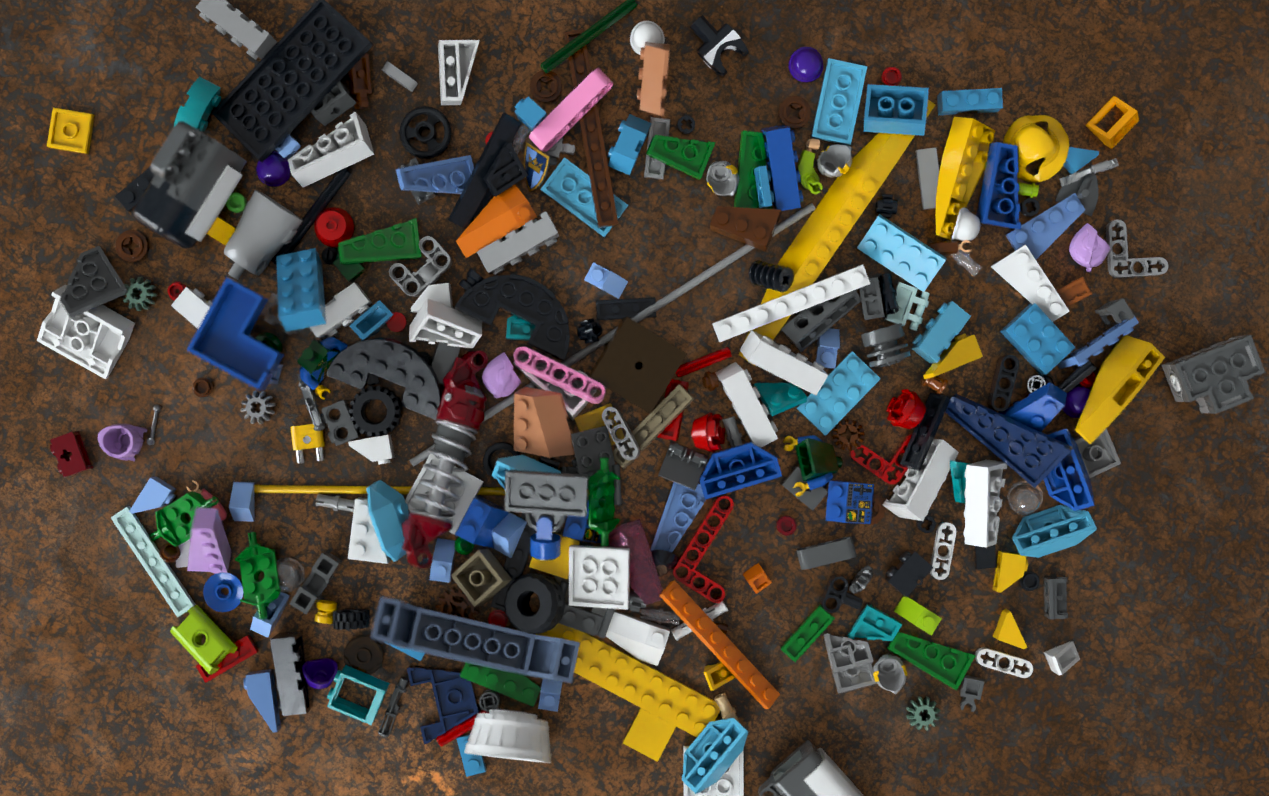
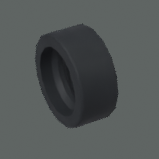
[483,442,520,479]

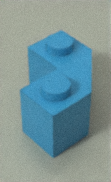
[607,114,652,175]

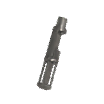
[297,373,325,431]
[378,677,408,737]

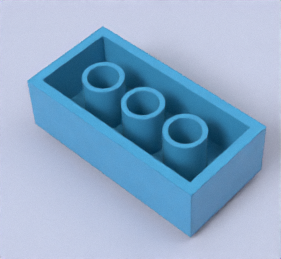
[276,248,326,332]

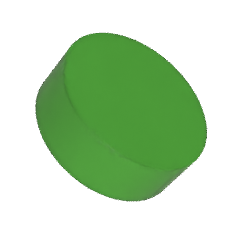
[226,192,247,213]

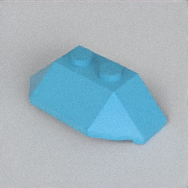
[492,455,561,490]
[366,480,409,562]
[1012,505,1097,558]
[682,718,748,794]

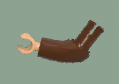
[927,240,972,255]

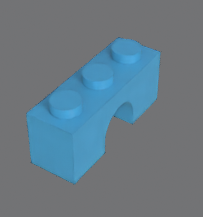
[937,88,1003,115]

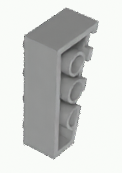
[196,0,278,60]
[477,212,560,275]

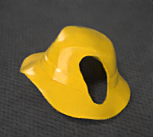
[1003,115,1069,183]

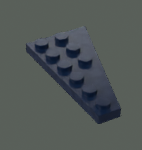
[945,393,1074,488]

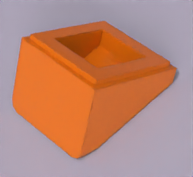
[743,563,772,594]

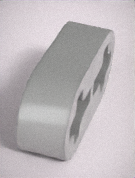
[381,62,418,92]

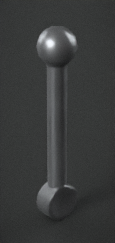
[147,404,161,445]

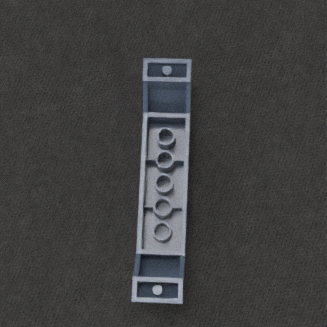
[371,597,580,683]

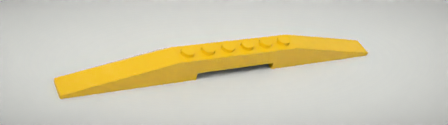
[738,100,935,366]

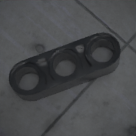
[987,355,1019,412]

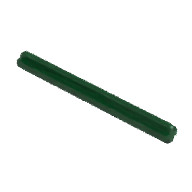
[540,0,638,73]

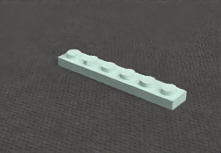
[111,506,196,617]

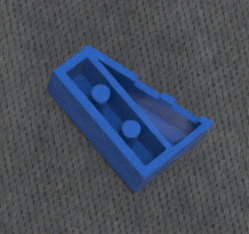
[998,382,1067,432]

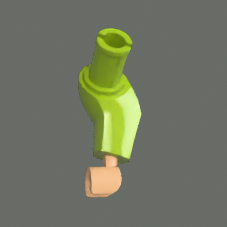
[797,138,823,194]

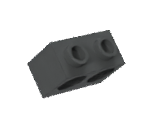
[321,400,362,446]

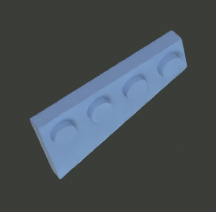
[396,155,474,194]
[1005,193,1085,259]
[1057,317,1139,369]
[650,482,706,552]

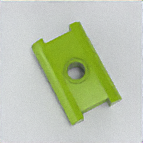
[170,605,237,675]

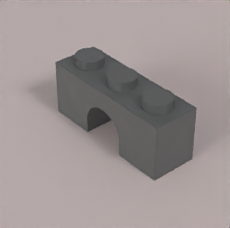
[289,550,343,614]

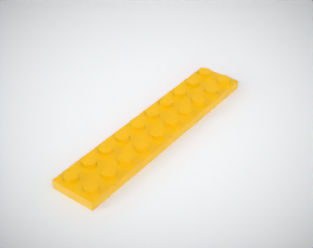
[535,623,720,737]

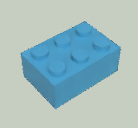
[863,84,929,136]
[1000,303,1076,375]

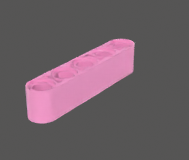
[529,68,613,152]
[514,347,605,404]

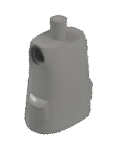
[224,189,303,280]

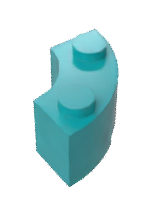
[174,76,221,132]

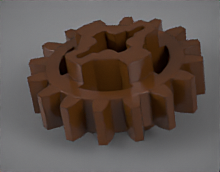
[435,587,479,621]

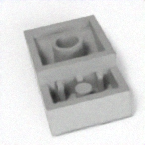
[1074,428,1121,478]

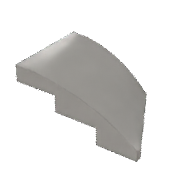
[824,633,877,694]

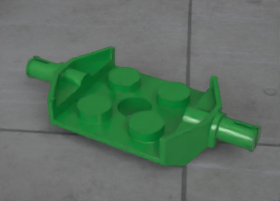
[589,457,620,546]
[149,491,219,547]
[235,532,281,620]

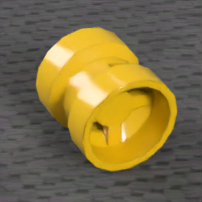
[314,600,337,624]

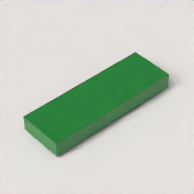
[780,604,835,662]

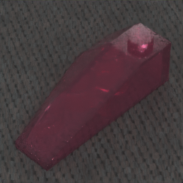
[600,519,663,605]

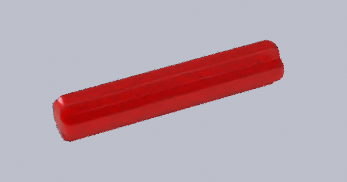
[676,347,732,377]
[436,710,489,746]

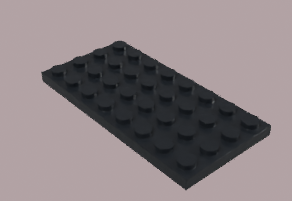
[211,0,374,163]

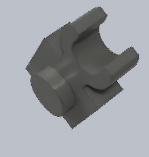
[960,675,985,712]

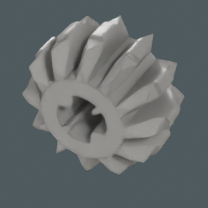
[241,391,276,424]

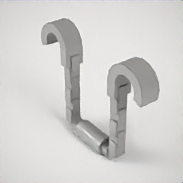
[1059,158,1119,186]

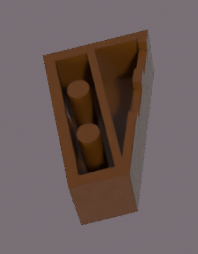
[710,206,781,252]

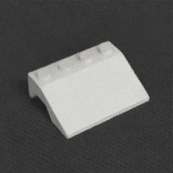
[37,284,135,379]

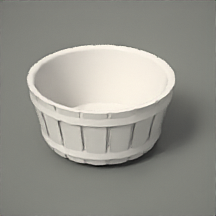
[464,710,552,763]

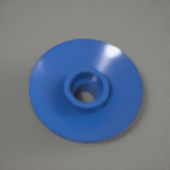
[203,572,244,612]

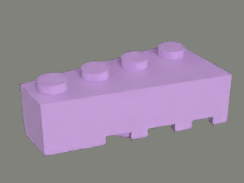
[187,508,232,574]

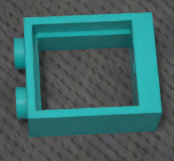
[327,665,390,725]

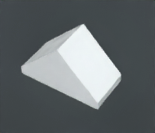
[1044,641,1080,675]

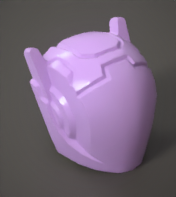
[1069,223,1111,272]
[482,352,521,399]
[98,424,147,461]

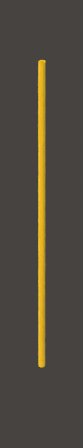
[254,485,589,496]

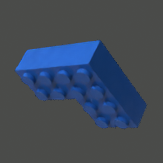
[187,277,284,390]

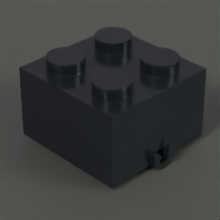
[885,550,934,598]

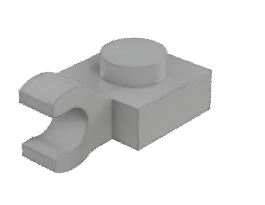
[544,137,576,158]

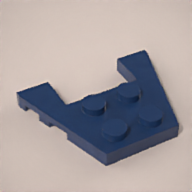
[407,667,479,744]

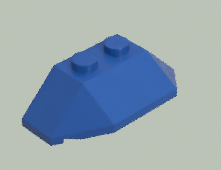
[1043,428,1095,511]
[699,442,782,500]

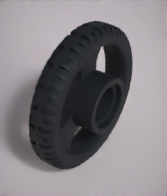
[399,106,452,159]

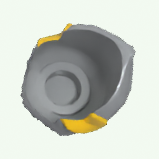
[817,144,852,178]
[706,161,740,196]
[873,654,908,694]

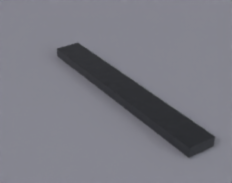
[490,456,560,611]

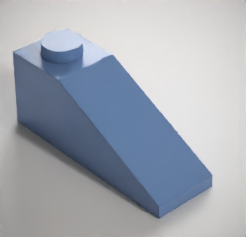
[243,669,281,732]

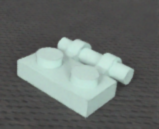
[885,282,930,331]

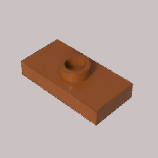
[1056,276,1092,307]

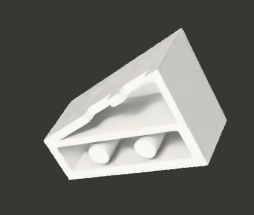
[309,283,372,339]
[409,298,482,348]

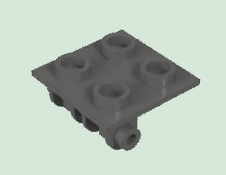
[571,426,615,474]
[658,441,708,490]

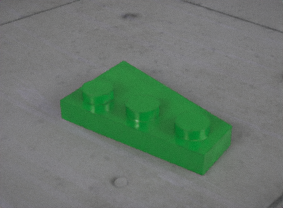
[646,135,716,180]

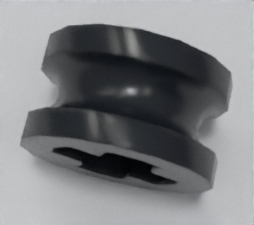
[677,115,695,134]
[1020,198,1040,217]
[916,515,936,533]

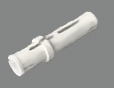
[671,600,728,641]

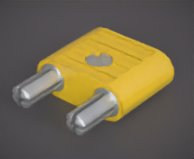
[290,424,325,464]

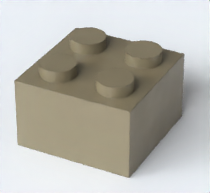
[451,549,512,607]

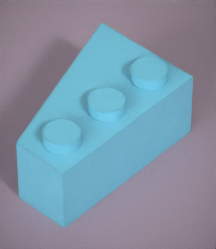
[911,301,971,363]

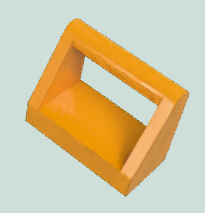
[1086,96,1139,149]

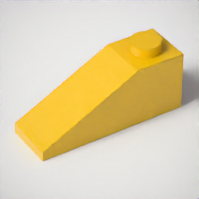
[923,333,983,380]

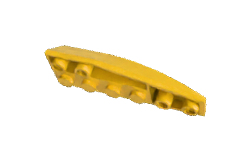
[935,117,995,240]
[1075,335,1165,444]

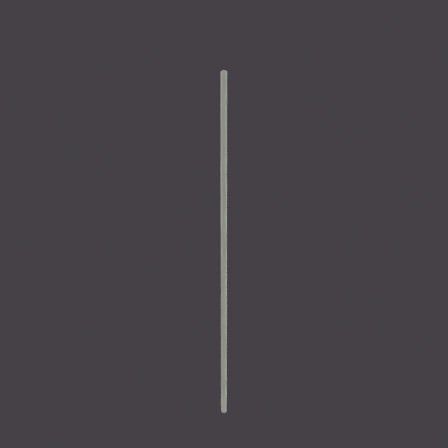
[409,203,816,467]

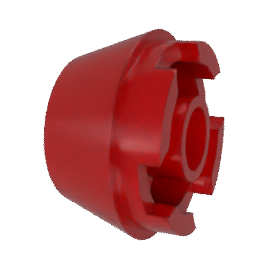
[314,207,354,247]
[886,389,926,429]
[691,413,725,452]

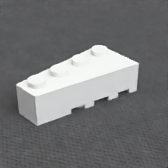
[288,111,374,187]
[740,330,828,395]
[715,362,778,448]

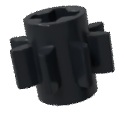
[875,194,898,219]
[577,318,602,344]

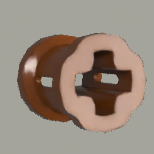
[921,376,948,394]

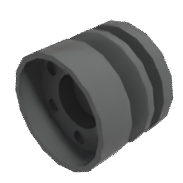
[861,323,911,367]

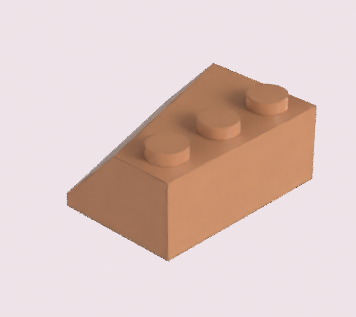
[637,42,670,116]
[514,387,575,458]

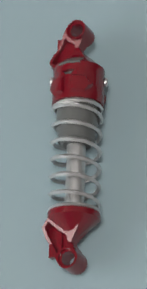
[402,351,488,569]

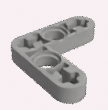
[1106,219,1169,278]

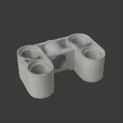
[389,236,452,297]

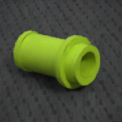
[1018,182,1039,198]

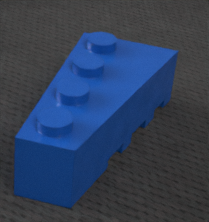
[761,125,803,211]
[976,142,1021,229]

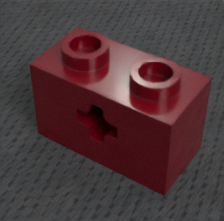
[50,431,93,477]

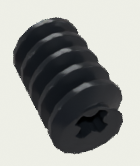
[749,260,794,292]

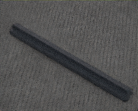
[271,168,351,265]

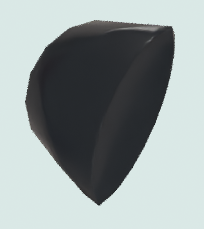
[650,550,679,577]

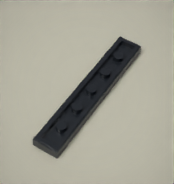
[448,113,522,229]

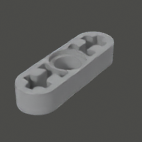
[602,407,640,460]

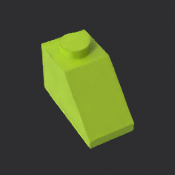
[894,596,942,636]

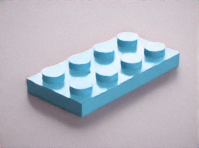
[811,58,867,146]
[541,157,628,238]
[857,214,947,292]
[796,351,881,436]

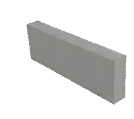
[644,117,670,180]
[915,148,939,210]

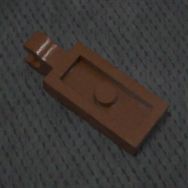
[349,54,372,110]

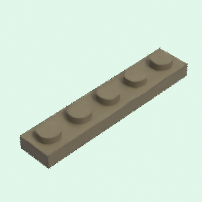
[613,384,694,469]

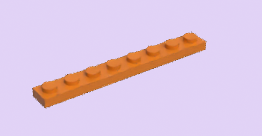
[659,580,780,709]

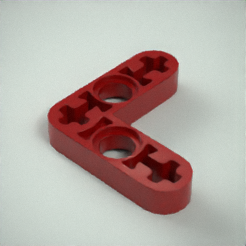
[849,434,912,484]

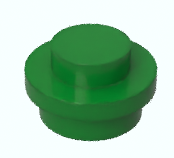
[455,537,474,555]

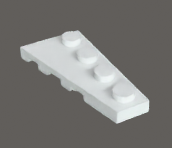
[991,244,1070,322]

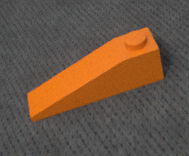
[456,184,537,258]

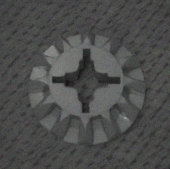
[849,565,873,594]

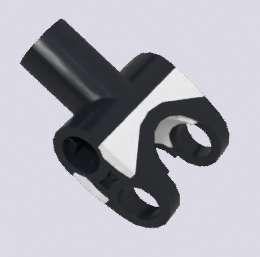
[690,15,749,77]

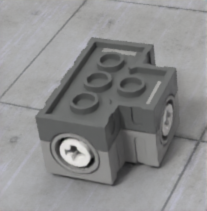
[1162,335,1265,414]

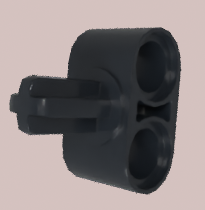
[820,574,863,613]

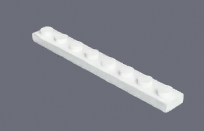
[712,264,870,342]

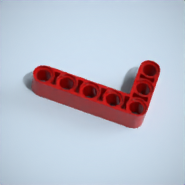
[673,494,734,603]

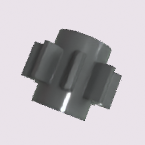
[629,586,648,612]

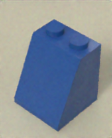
[455,495,513,548]

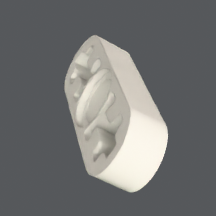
[930,522,956,580]
[975,647,1033,678]

